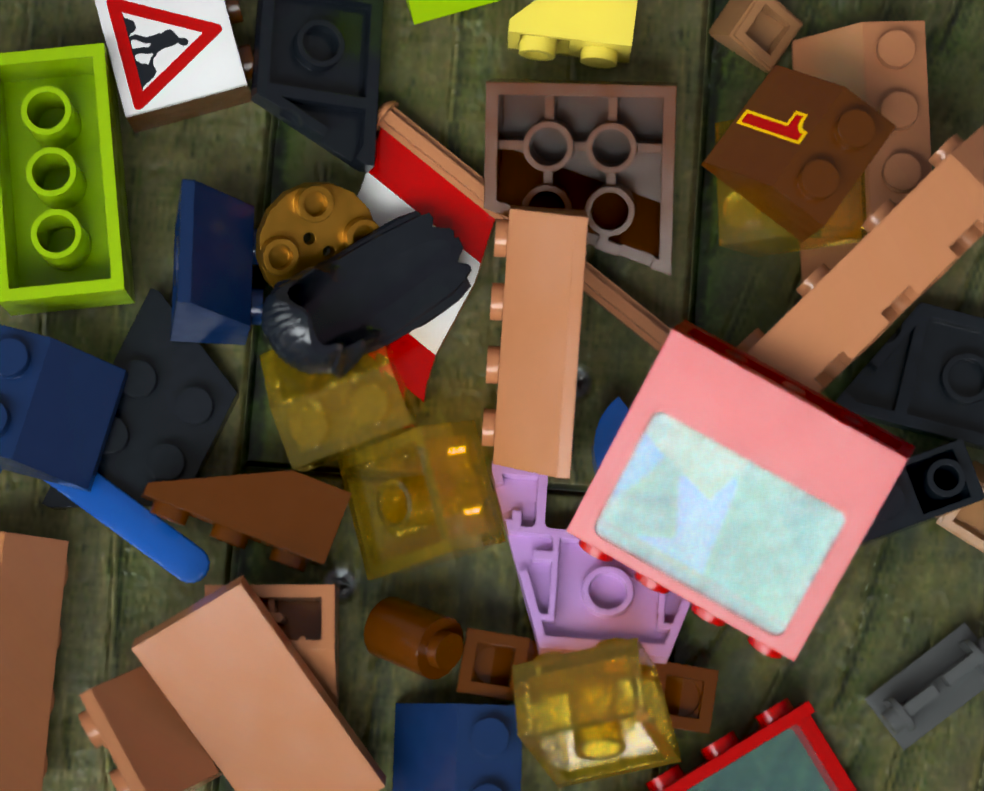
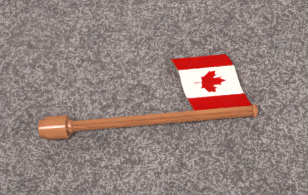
[325,100,671,403]

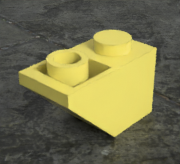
[508,0,638,68]

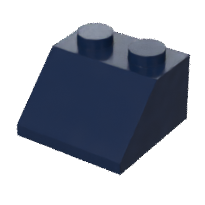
[170,179,263,345]
[0,324,129,492]
[392,703,523,791]

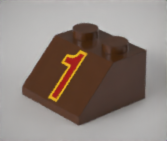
[701,65,896,242]

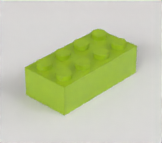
[0,43,135,316]

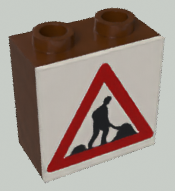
[95,0,254,133]

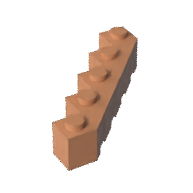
[657,125,984,500]

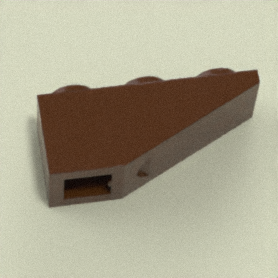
[141,470,352,573]

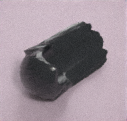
[261,211,472,380]

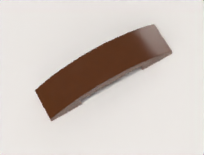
[456,627,719,734]

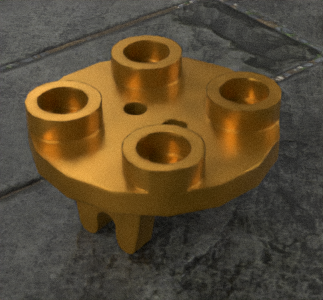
[256,182,379,289]

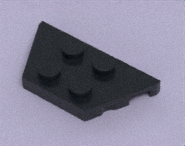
[251,0,384,173]
[42,288,239,510]
[835,302,984,450]

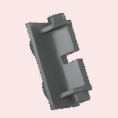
[864,623,984,751]

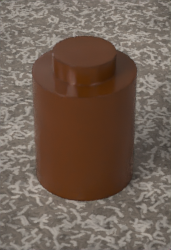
[364,596,463,680]

